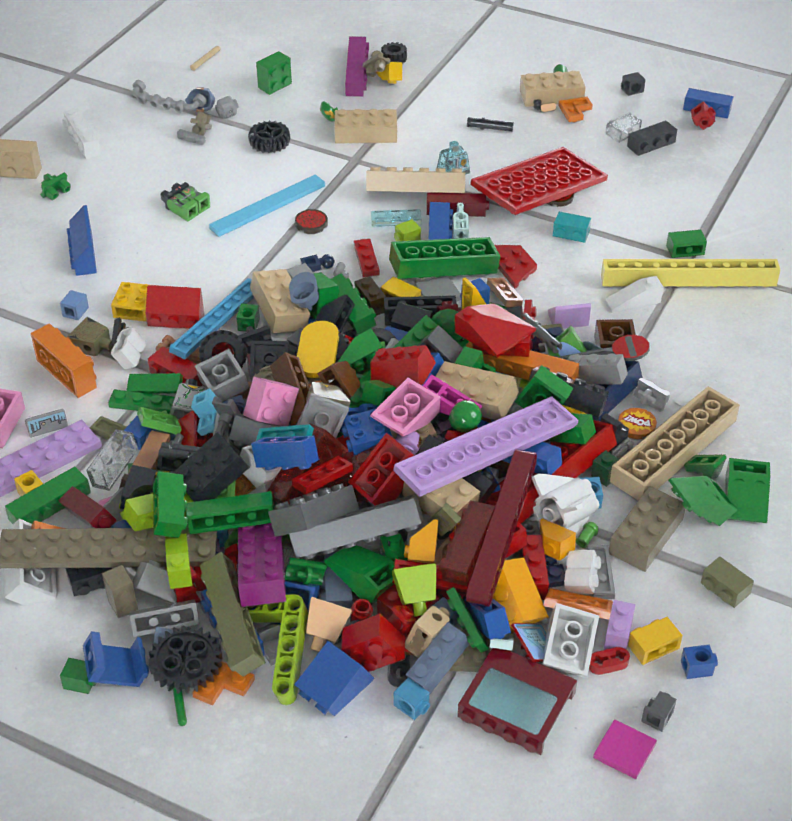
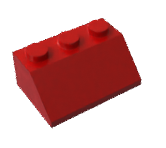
[145,285,204,329]
[371,345,436,390]
[348,433,415,505]

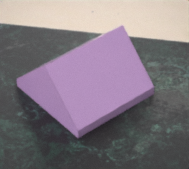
[548,303,591,328]

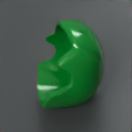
[449,400,482,433]

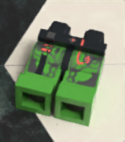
[160,182,210,222]

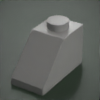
[132,560,177,603]

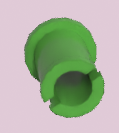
[576,522,599,548]

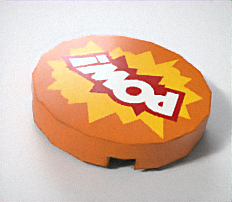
[618,408,657,439]

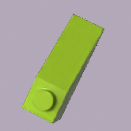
[165,533,192,589]

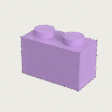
[604,600,636,650]

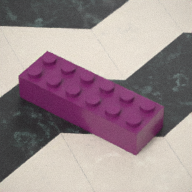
[238,523,286,607]

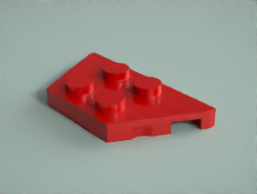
[495,245,537,289]

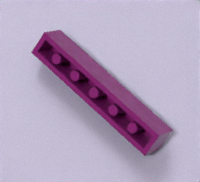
[345,36,369,97]

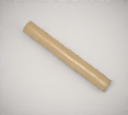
[190,46,220,71]

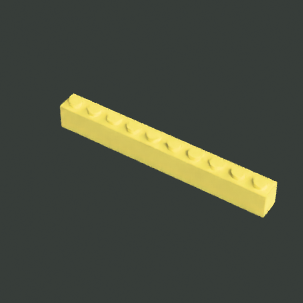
[601,259,780,287]

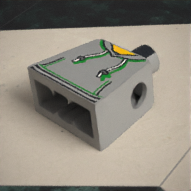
[169,379,206,419]

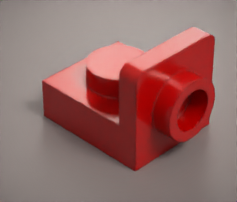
[388,605,417,636]

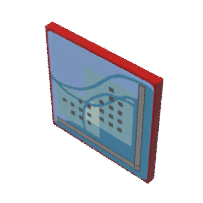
[511,623,546,662]

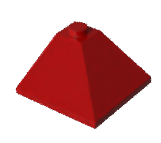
[455,303,536,358]

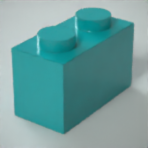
[553,211,591,243]

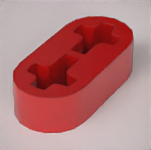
[589,647,630,675]

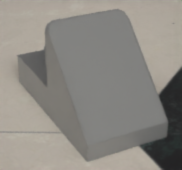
[256,623,290,666]

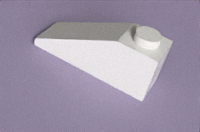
[605,276,663,312]

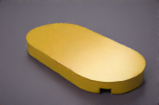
[297,321,339,378]

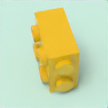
[111,282,148,322]

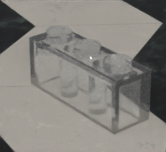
[86,429,138,491]

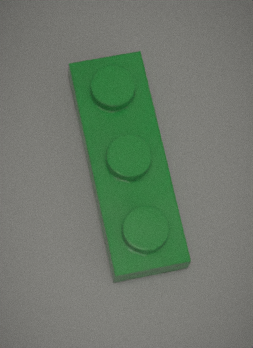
[446,587,489,653]

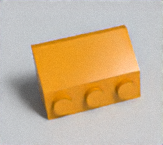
[493,558,549,633]

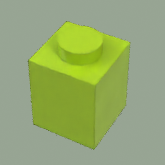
[394,219,421,241]

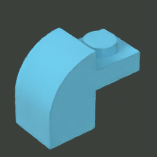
[191,388,217,436]

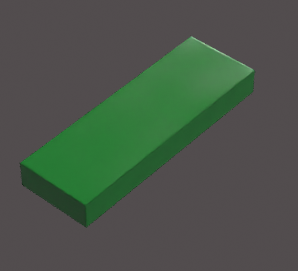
[126,373,183,394]

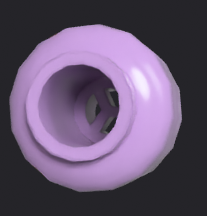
[395,431,422,454]

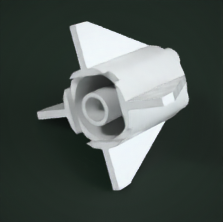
[527,473,599,539]

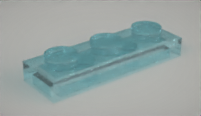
[371,209,422,227]

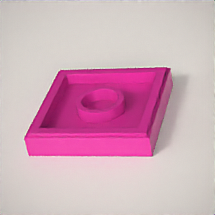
[593,719,657,779]

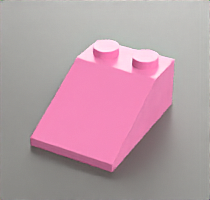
[371,378,440,437]

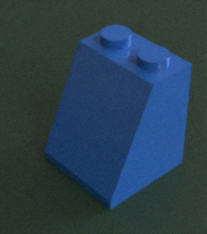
[294,641,374,716]

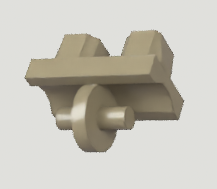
[363,50,390,77]
[190,111,212,136]

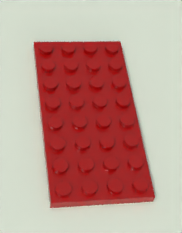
[470,147,608,215]

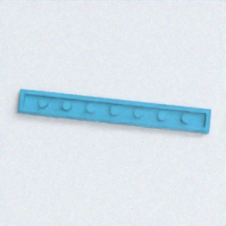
[209,174,325,237]

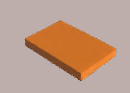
[544,588,613,620]

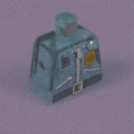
[437,141,470,175]

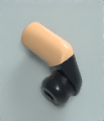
[533,99,556,112]

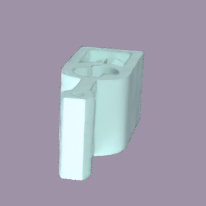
[453,203,469,239]

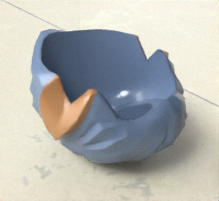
[185,87,215,113]

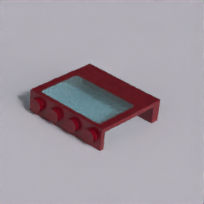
[457,648,577,755]

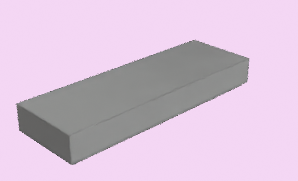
[587,545,615,599]

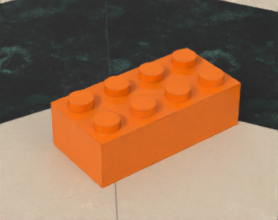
[30,323,97,398]

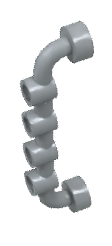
[132,80,207,113]

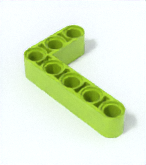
[247,595,308,705]

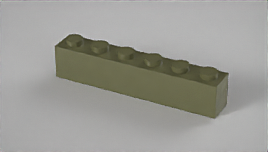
[200,552,266,677]

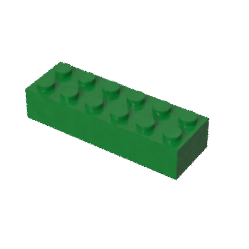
[389,237,500,279]

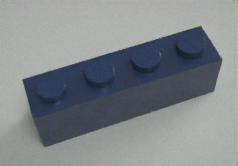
[584,361,643,421]

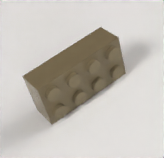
[609,486,685,572]

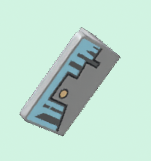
[25,408,68,438]

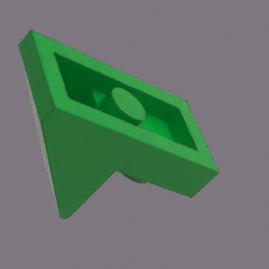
[684,454,727,480]

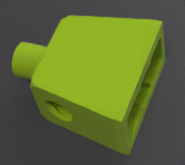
[392,563,436,617]

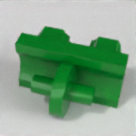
[40,172,71,201]
[285,557,327,585]

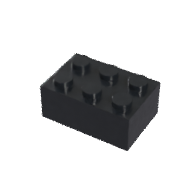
[173,432,250,502]

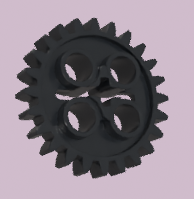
[148,625,223,694]

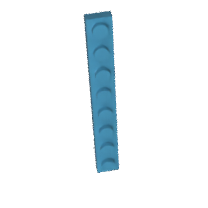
[169,278,254,359]

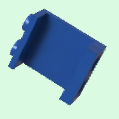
[82,631,149,687]

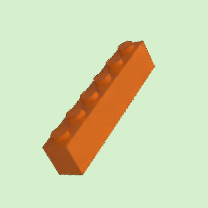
[466,341,579,380]

